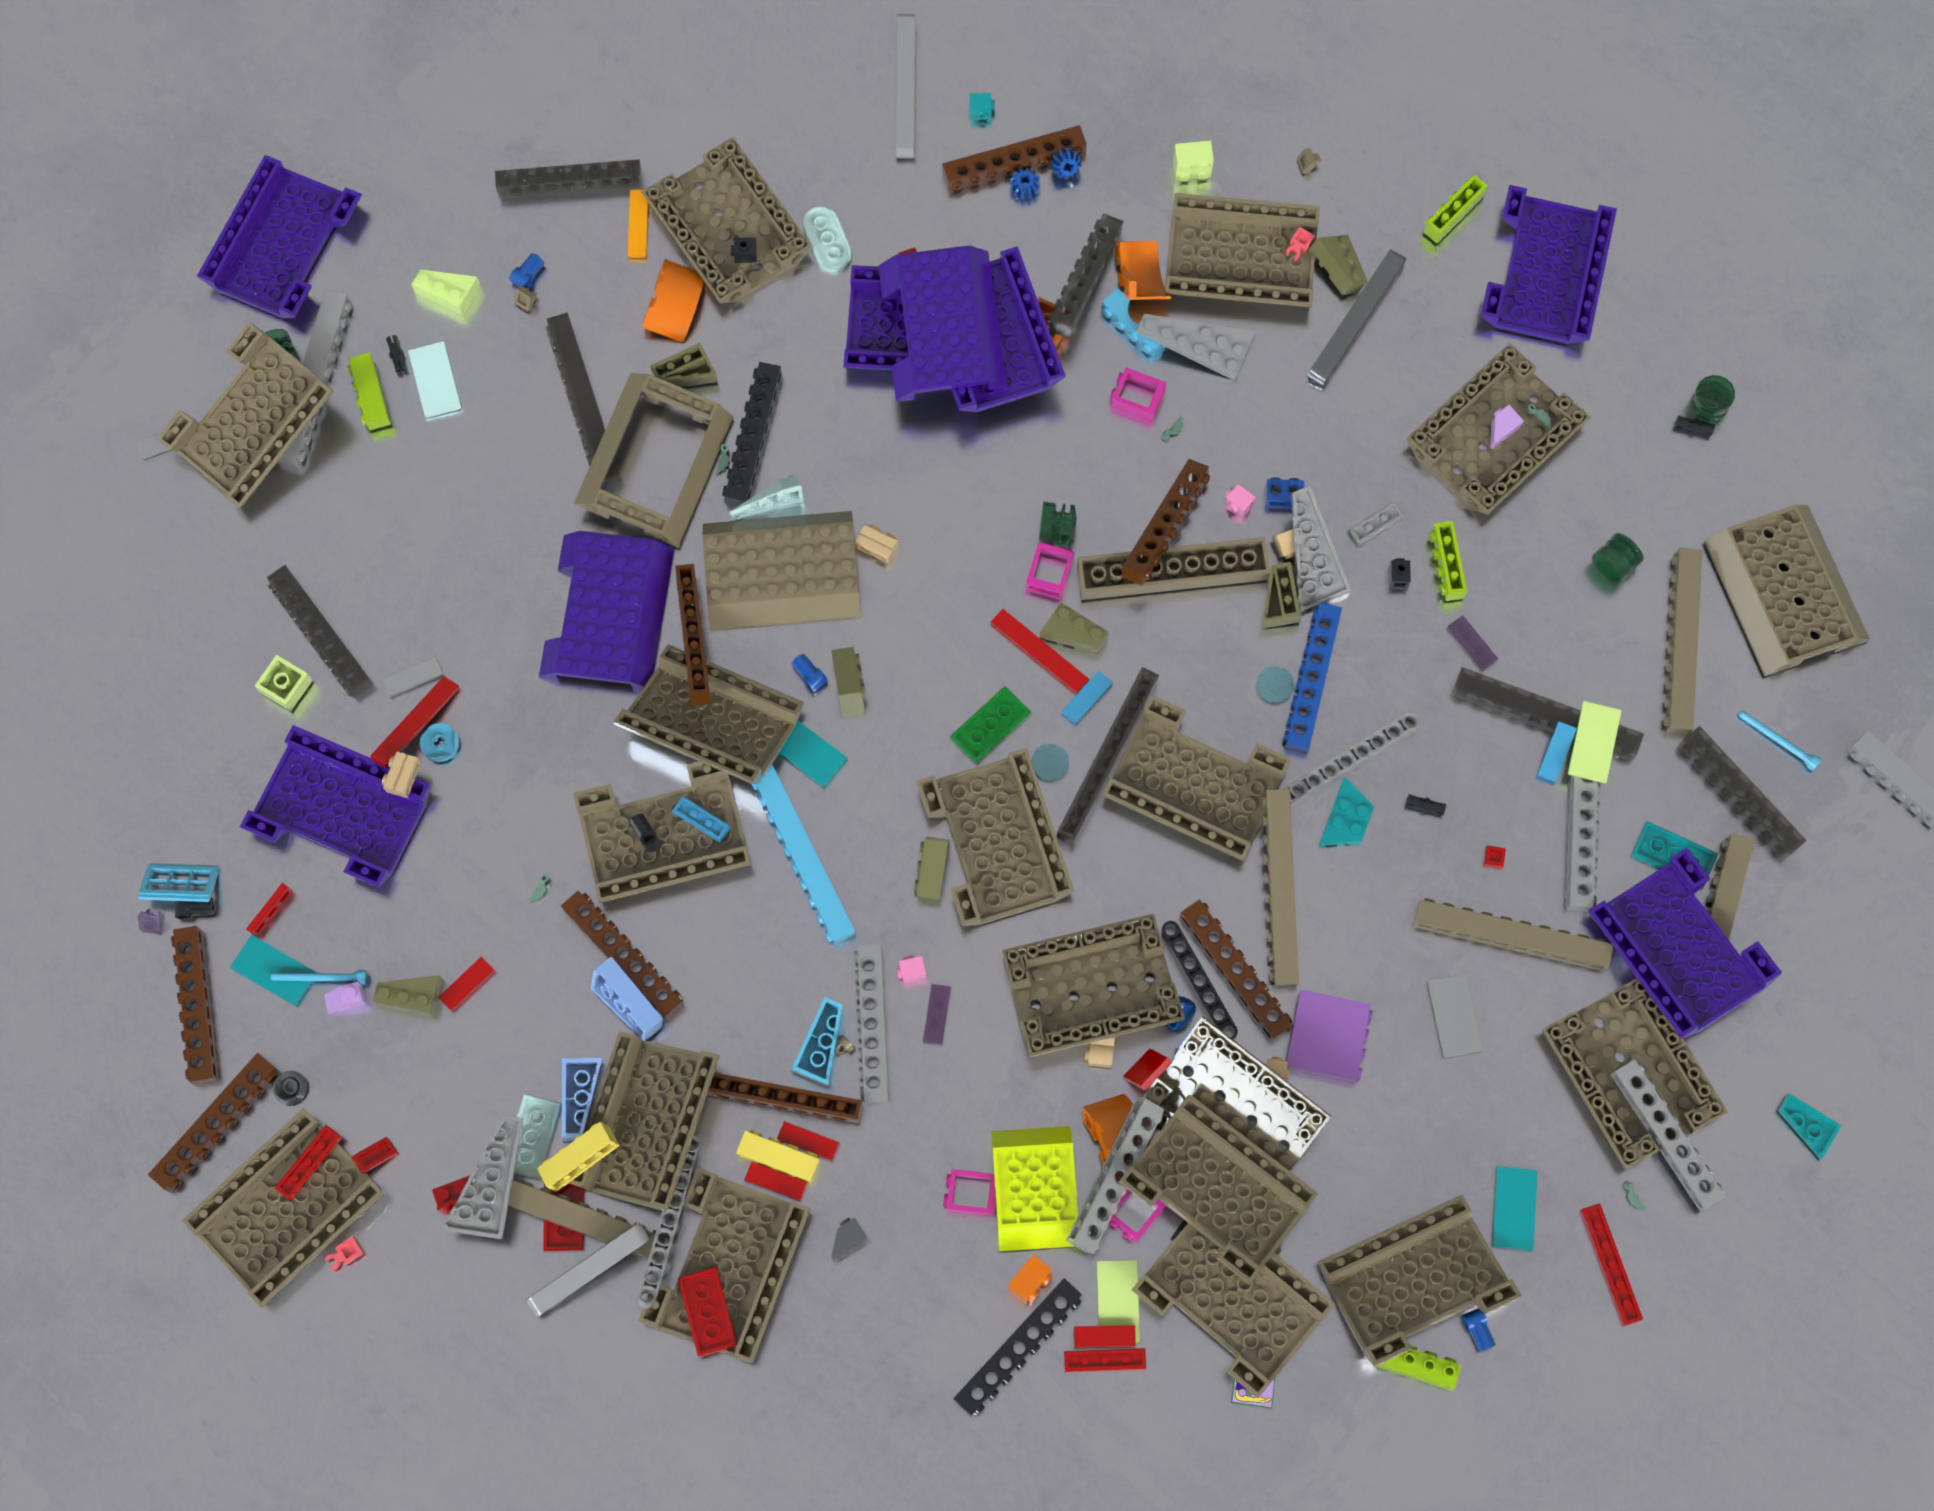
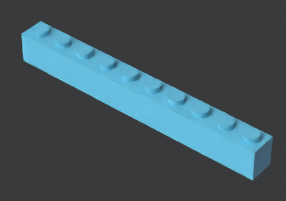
[751,765,856,946]

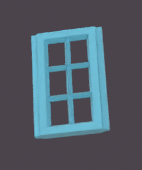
[138,863,219,902]

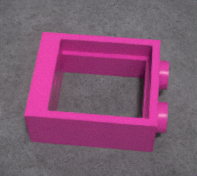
[1109,367,1167,421]
[1026,542,1075,599]
[943,1169,996,1217]
[1109,1189,1166,1243]

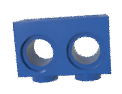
[1265,477,1304,508]

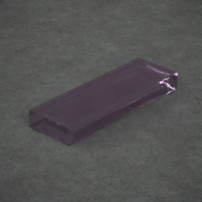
[1447,615,1498,671]
[923,984,951,1045]

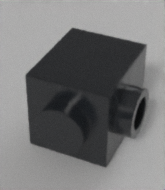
[731,238,757,263]
[1389,558,1411,588]

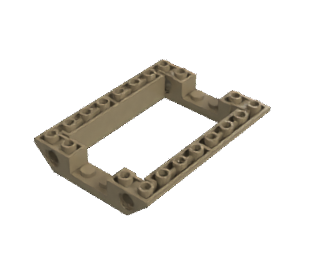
[573,373,734,548]

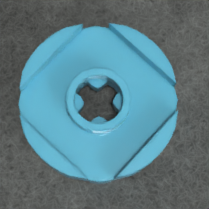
[420,723,459,762]

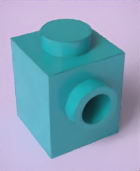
[969,93,995,119]

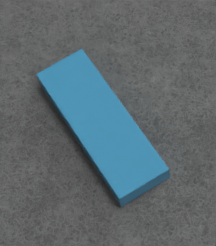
[1061,671,1113,725]
[1537,721,1577,782]
[672,796,731,843]

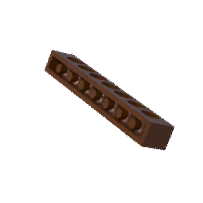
[942,125,1087,190]
[1122,459,1210,586]
[675,564,710,706]
[561,891,684,1021]
[1179,899,1293,1042]
[171,926,218,1086]
[148,1052,279,1192]
[707,1072,863,1124]

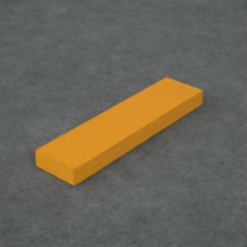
[628,190,649,258]

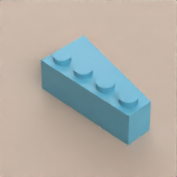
[791,997,843,1088]

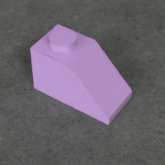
[1490,405,1524,450]
[324,982,367,1015]

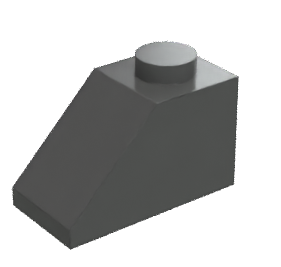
[831,1217,868,1262]

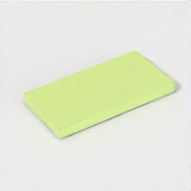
[1568,701,1622,784]
[1097,1260,1140,1343]

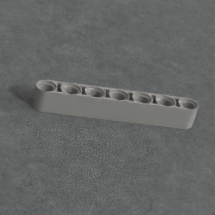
[525,1222,651,1317]

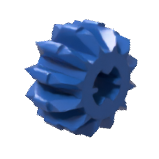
[1051,147,1082,180]
[1010,167,1040,200]

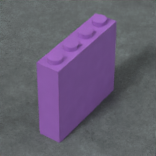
[1286,989,1373,1084]

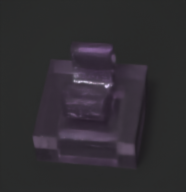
[138,909,161,933]

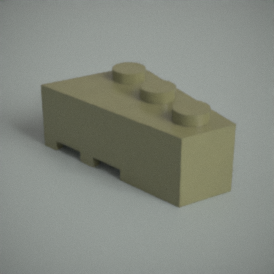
[1308,235,1368,295]
[650,343,718,387]
[1263,562,1301,629]
[1040,602,1109,654]
[831,646,866,718]
[914,836,950,900]
[372,975,443,1018]

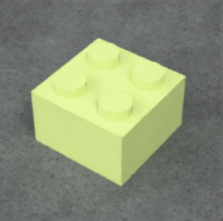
[1173,141,1214,181]
[254,655,313,711]

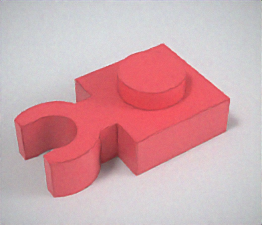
[1286,227,1315,261]
[325,1236,364,1270]

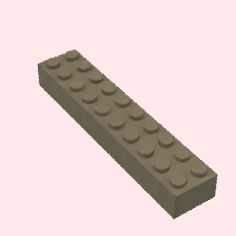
[1077,537,1270,600]

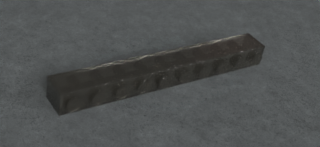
[545,312,622,488]
[1057,667,1159,846]
[1452,667,1644,760]

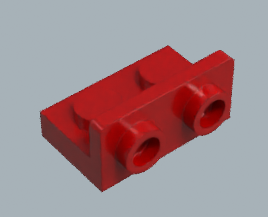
[432,1175,470,1214]

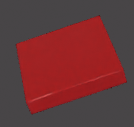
[1123,1048,1172,1090]

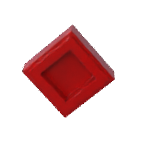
[1483,845,1506,868]

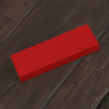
[246,882,292,937]
[438,956,495,1012]
[777,1121,839,1161]
[744,1162,807,1202]
[1074,1325,1136,1348]

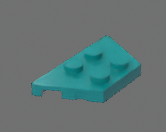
[1319,777,1374,847]

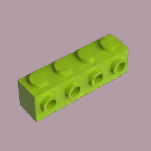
[1424,174,1488,244]
[347,352,391,431]
[1429,521,1467,601]
[1377,1345,1461,1390]

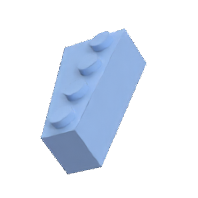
[591,957,663,1041]
[562,1058,602,1141]

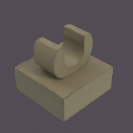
[1297,148,1321,174]
[513,286,537,312]

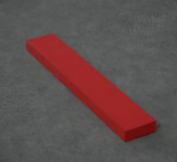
[990,609,1089,694]
[370,676,459,768]
[1580,1203,1644,1326]

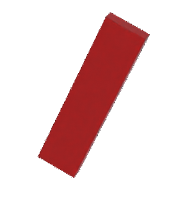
[274,1125,343,1201]
[1064,1348,1146,1372]

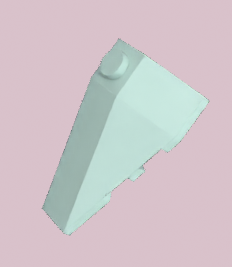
[730,475,804,521]

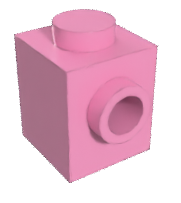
[1225,484,1256,517]
[896,955,926,984]

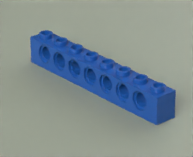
[1283,602,1342,754]

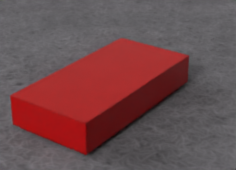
[351,1137,397,1174]

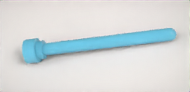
[1738,711,1821,771]
[270,970,367,985]

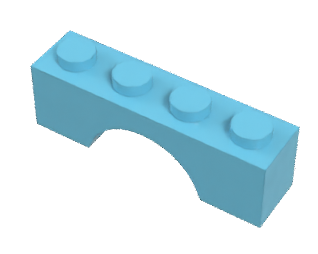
[1101,288,1165,357]

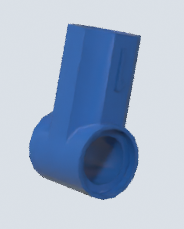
[509,253,545,288]
[791,654,828,692]
[1462,1308,1496,1352]

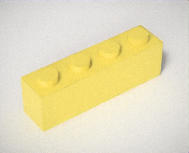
[537,1122,620,1192]
[736,1130,820,1184]

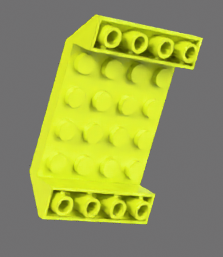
[991,1126,1078,1252]

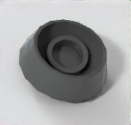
[273,1071,307,1105]

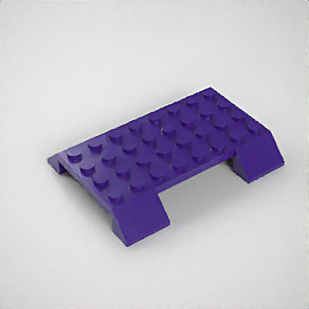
[197,155,362,319]
[1480,185,1617,344]
[879,245,1007,402]
[951,246,1066,412]
[843,265,909,370]
[539,531,675,690]
[240,725,431,888]
[1588,847,1782,1039]

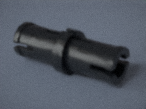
[386,335,407,373]
[1675,415,1715,436]
[1405,794,1446,816]

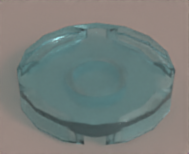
[1256,666,1294,704]
[1031,743,1069,782]

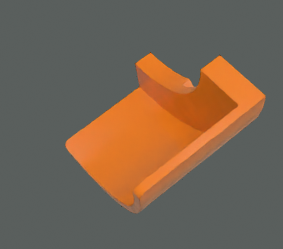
[1115,241,1171,300]
[642,259,704,342]
[1083,1094,1150,1180]

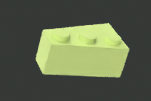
[411,269,481,316]

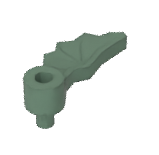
[1526,404,1552,428]
[1161,416,1184,441]
[716,444,730,474]
[528,874,549,902]
[1623,1181,1647,1210]

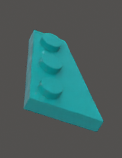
[1778,1093,1842,1160]

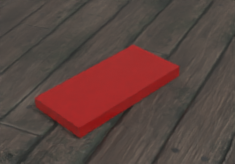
[543,1183,585,1252]
[677,1267,737,1357]

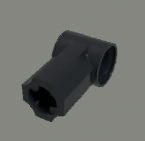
[628,813,660,853]
[175,897,215,919]

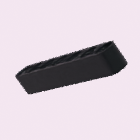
[1161,921,1238,1040]

